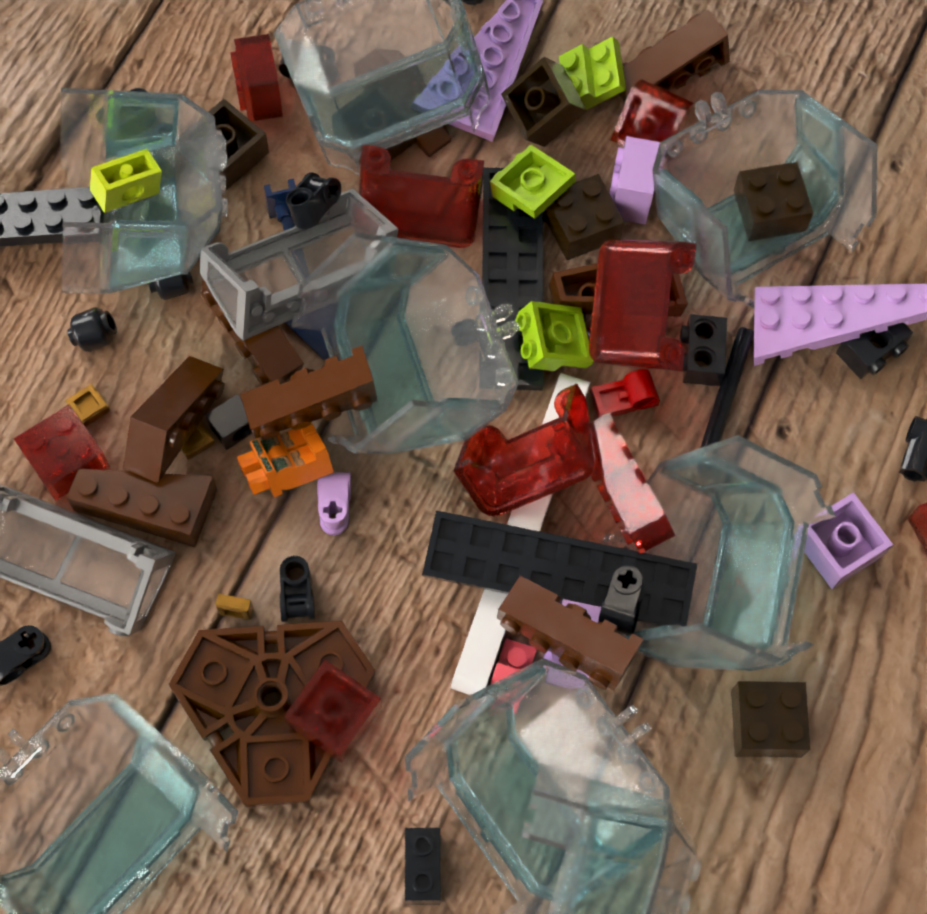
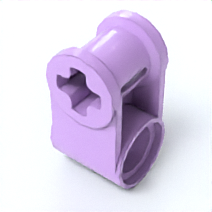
[317,472,351,536]

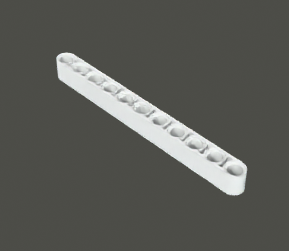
[450,373,591,699]

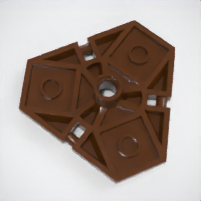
[169,621,375,807]

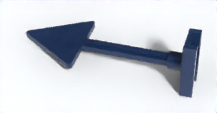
[264,178,346,360]

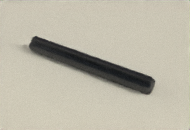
[697,327,754,466]

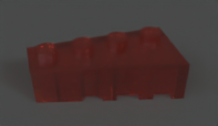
[575,413,676,554]

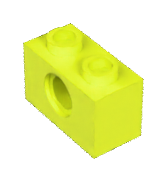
[90,149,162,213]

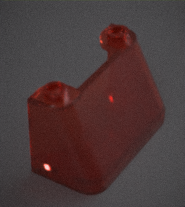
[358,144,484,248]
[589,239,697,372]
[453,383,595,517]

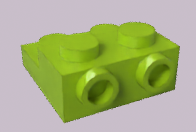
[559,36,626,109]
[490,145,576,219]
[515,301,594,371]

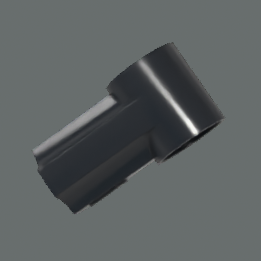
[899,416,927,482]

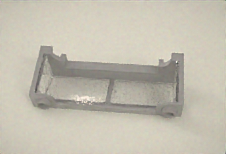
[200,189,398,340]
[0,484,176,636]

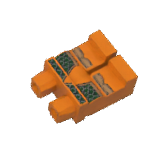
[236,422,334,497]

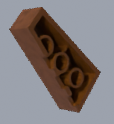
[619,9,730,112]
[549,248,688,317]
[200,271,304,385]
[240,345,378,439]
[123,356,225,483]
[66,469,217,547]
[497,576,644,691]

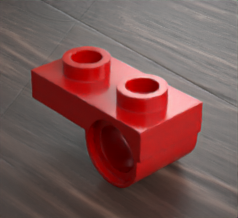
[590,369,660,420]

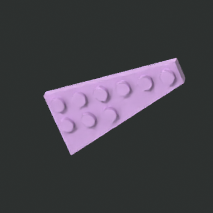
[411,0,543,142]
[754,284,927,366]

